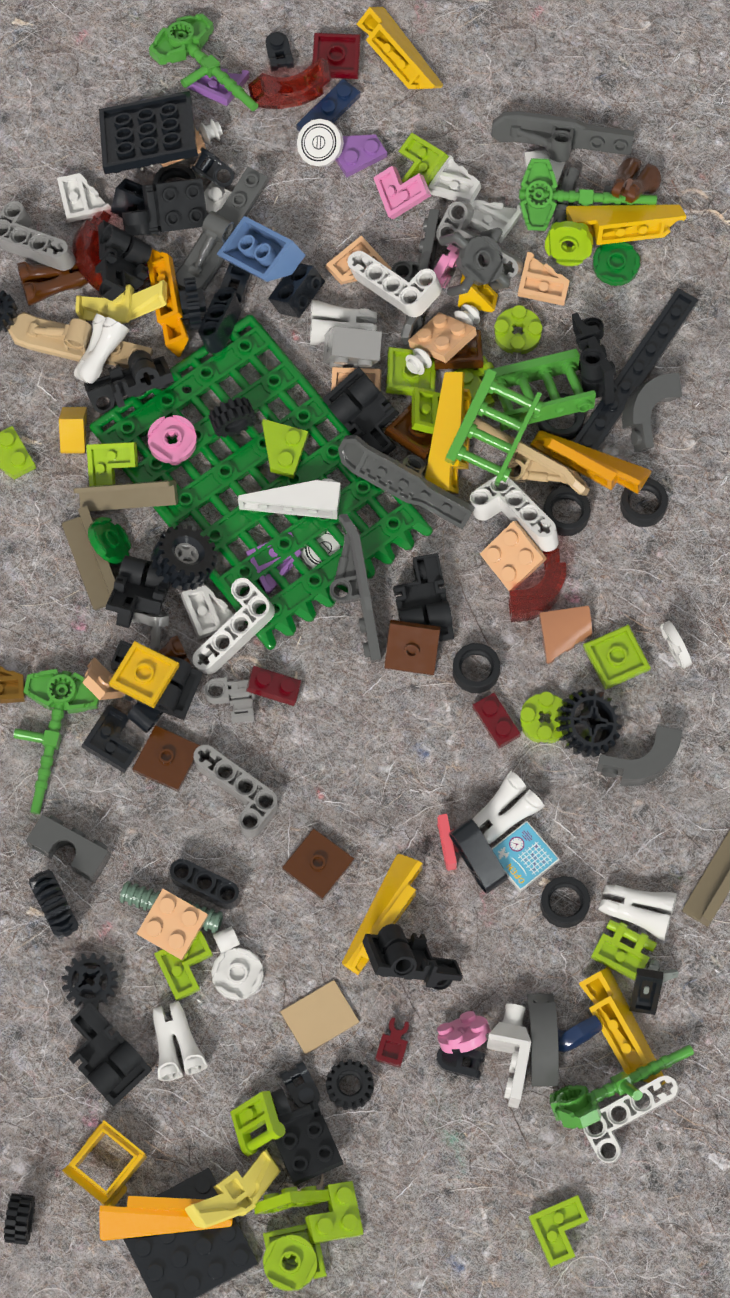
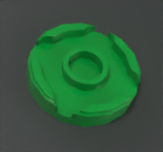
[592,242,640,286]
[88,517,131,564]

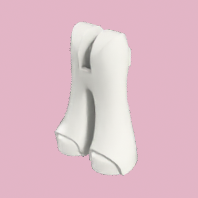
[310,300,377,345]
[74,313,129,383]
[472,771,545,844]
[598,885,677,941]
[153,1001,208,1081]

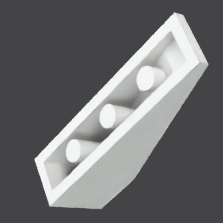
[238,479,341,519]

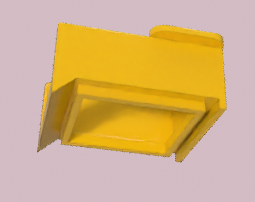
[62,1120,147,1206]

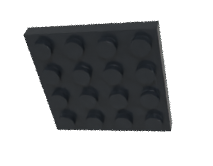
[99,91,198,175]
[123,1168,259,1298]

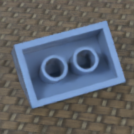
[217,216,306,282]

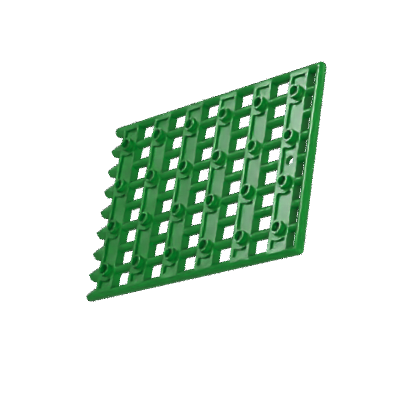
[89,314,433,650]

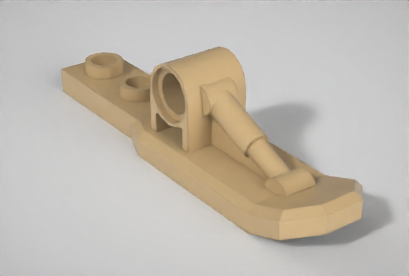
[8,312,153,369]
[474,417,590,496]

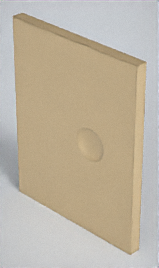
[280,980,360,1055]

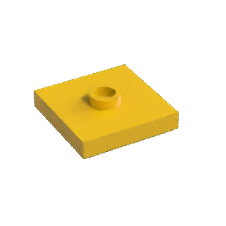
[109,641,180,708]

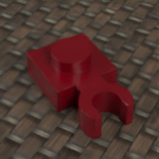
[375,1017,409,1068]

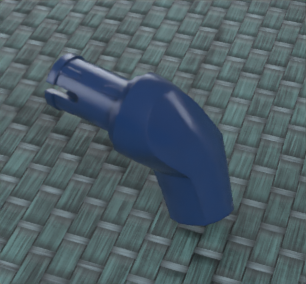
[558,1015,602,1053]

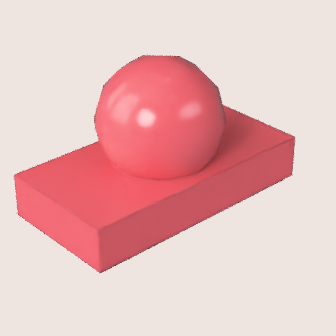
[437,814,458,871]

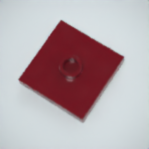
[312,33,361,79]

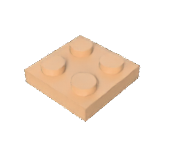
[480,521,547,591]
[137,889,208,961]

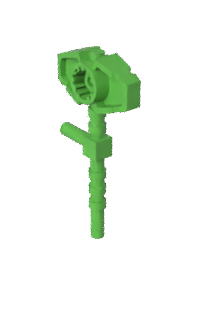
[149,13,258,111]
[519,158,657,231]
[14,669,100,814]
[549,1045,694,1129]

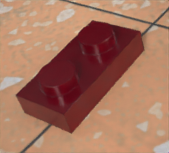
[246,665,301,706]
[472,693,521,749]

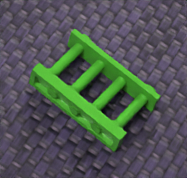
[484,348,596,431]
[445,368,544,486]

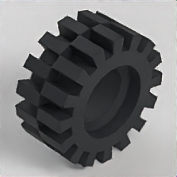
[208,397,257,438]
[326,1059,374,1110]
[4,1193,35,1245]

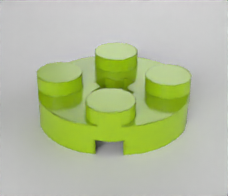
[545,221,593,266]
[494,305,543,354]
[520,692,563,744]
[263,1235,317,1291]

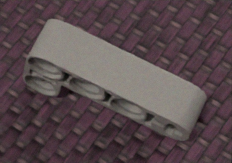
[0,201,76,271]
[436,201,524,279]
[193,745,278,838]

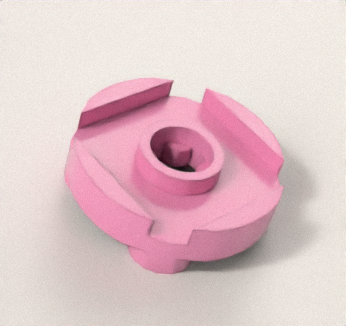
[428,244,460,289]
[148,415,197,466]
[437,1011,491,1054]

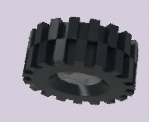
[151,525,218,591]

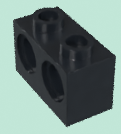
[268,263,325,318]

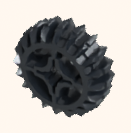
[555,689,623,757]
[29,869,79,939]

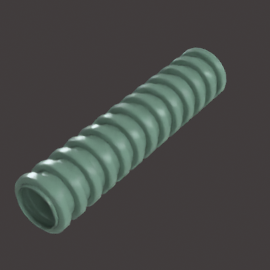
[119,881,223,934]

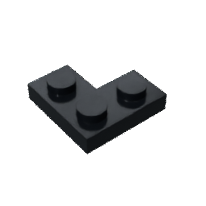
[81,705,139,774]

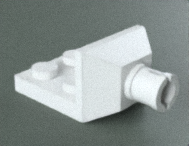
[486,1004,531,1108]

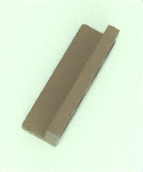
[73,480,178,511]
[62,506,115,610]
[682,830,730,927]

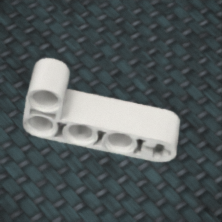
[347,251,442,317]
[470,476,559,552]
[192,578,275,674]
[583,1076,679,1163]

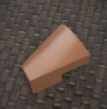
[539,606,592,664]

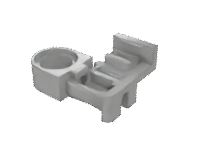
[204,677,256,723]

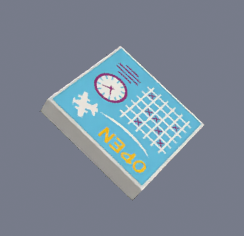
[491,821,560,893]

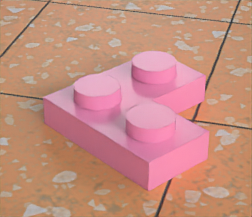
[373,166,431,219]

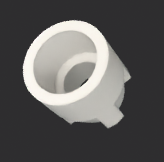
[213,926,240,953]

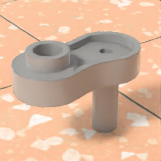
[132,610,169,649]

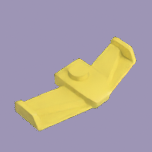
[75,280,167,324]
[185,1149,281,1229]

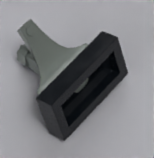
[629,959,679,1015]

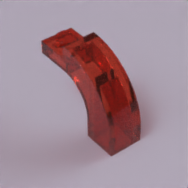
[248,58,331,109]
[72,210,111,291]
[508,548,567,622]

